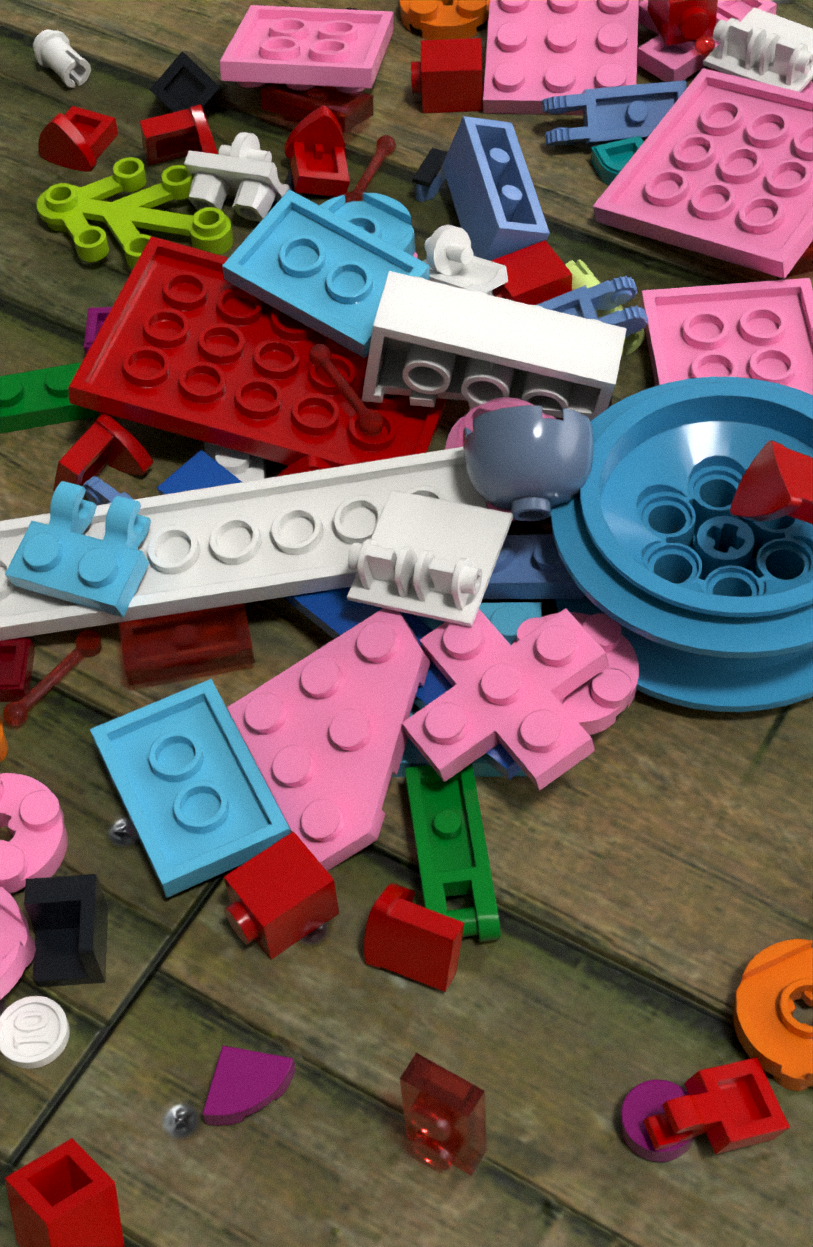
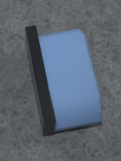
[412,148,448,202]

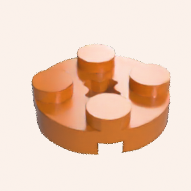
[399,0,490,40]
[733,939,813,1091]

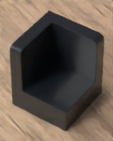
[149,51,227,112]
[24,874,108,987]

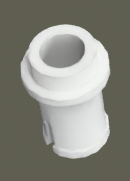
[33,30,91,88]

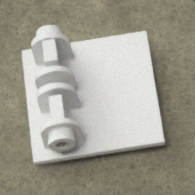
[703,7,813,92]
[347,490,513,627]

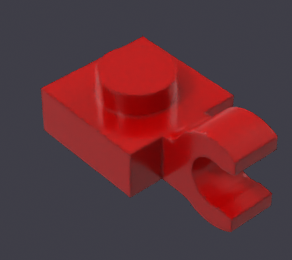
[643,1057,790,1154]

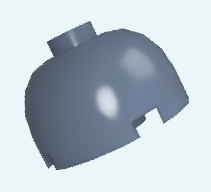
[463,405,594,521]

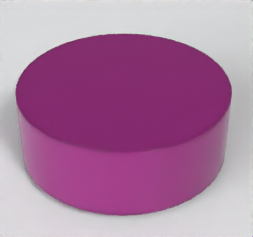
[620,1080,695,1162]

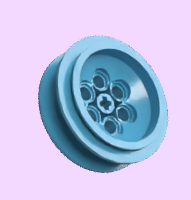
[550,377,813,712]

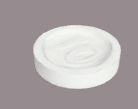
[0,996,70,1069]

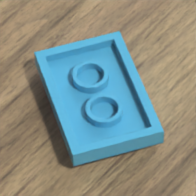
[222,189,430,358]
[90,679,291,898]

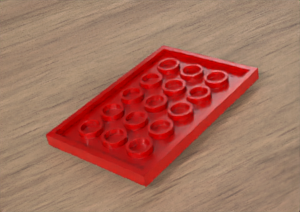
[69,236,448,468]

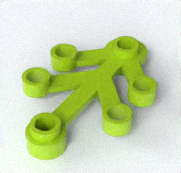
[36,157,234,269]

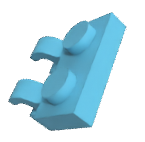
[5,481,151,618]

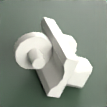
[184,132,291,222]
[423,224,508,296]

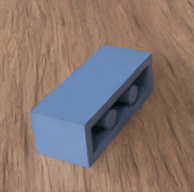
[442,116,550,261]

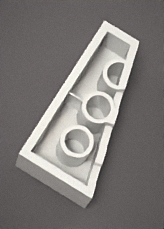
[361,271,627,421]

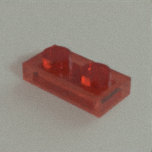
[261,83,373,133]
[119,603,255,686]
[400,1053,487,1176]

